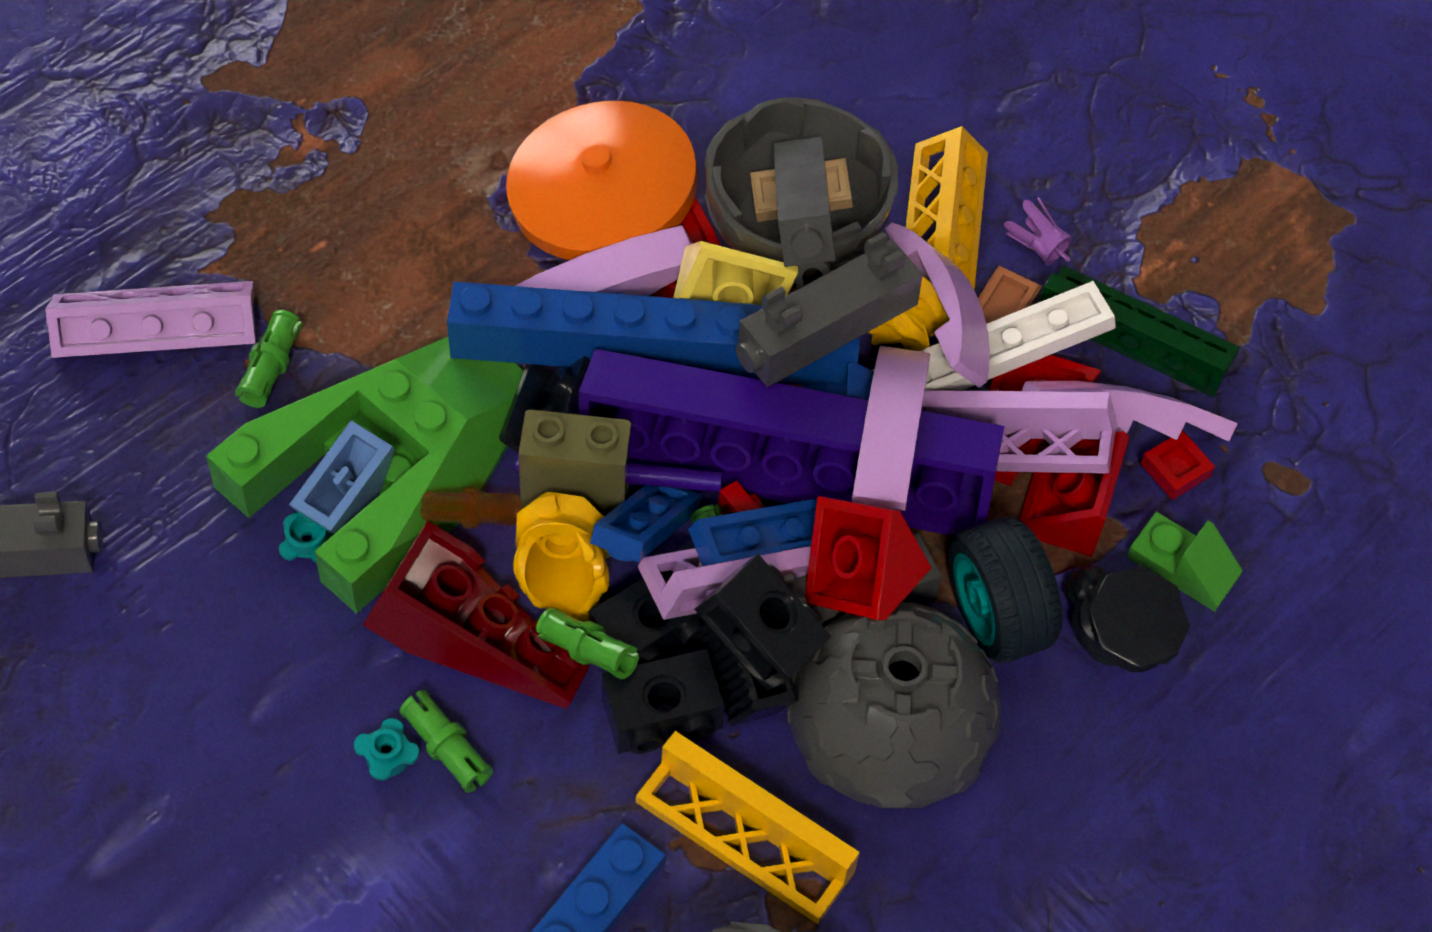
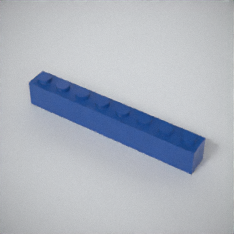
[447,281,859,385]

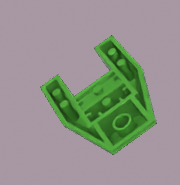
[206,337,524,614]

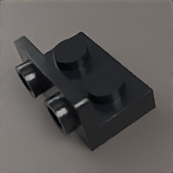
[499,356,591,453]

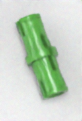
[235,310,303,408]
[536,607,639,679]
[399,690,493,793]

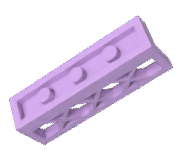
[45,281,257,358]
[921,390,1117,474]
[638,546,811,620]

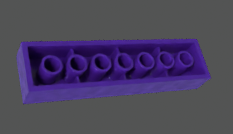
[579,349,1005,536]

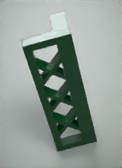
[1040,265,1240,398]

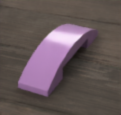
[885,222,990,388]
[852,346,931,510]

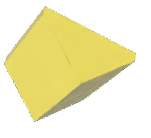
[673,241,798,305]

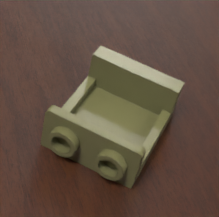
[518,410,631,516]

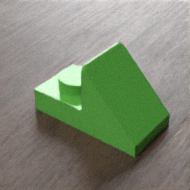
[1126,512,1243,612]

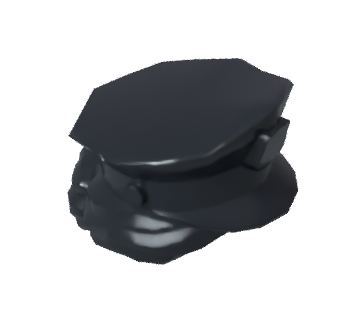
[1064,565,1190,672]

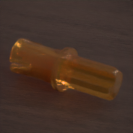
[420,487,522,529]

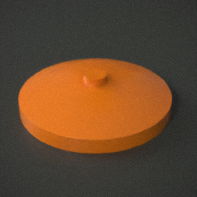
[506,101,699,260]

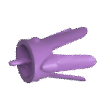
[1004,197,1073,265]

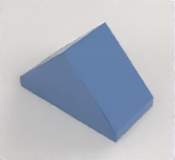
[289,421,395,534]

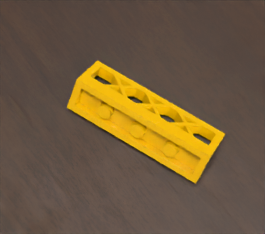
[905,126,988,290]
[635,731,860,924]

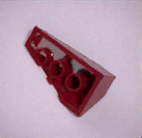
[363,521,590,709]

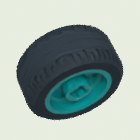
[948,516,1063,663]

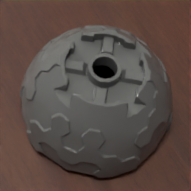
[704,97,898,279]
[788,602,1001,808]

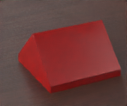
[1019,431,1129,557]
[805,496,931,620]

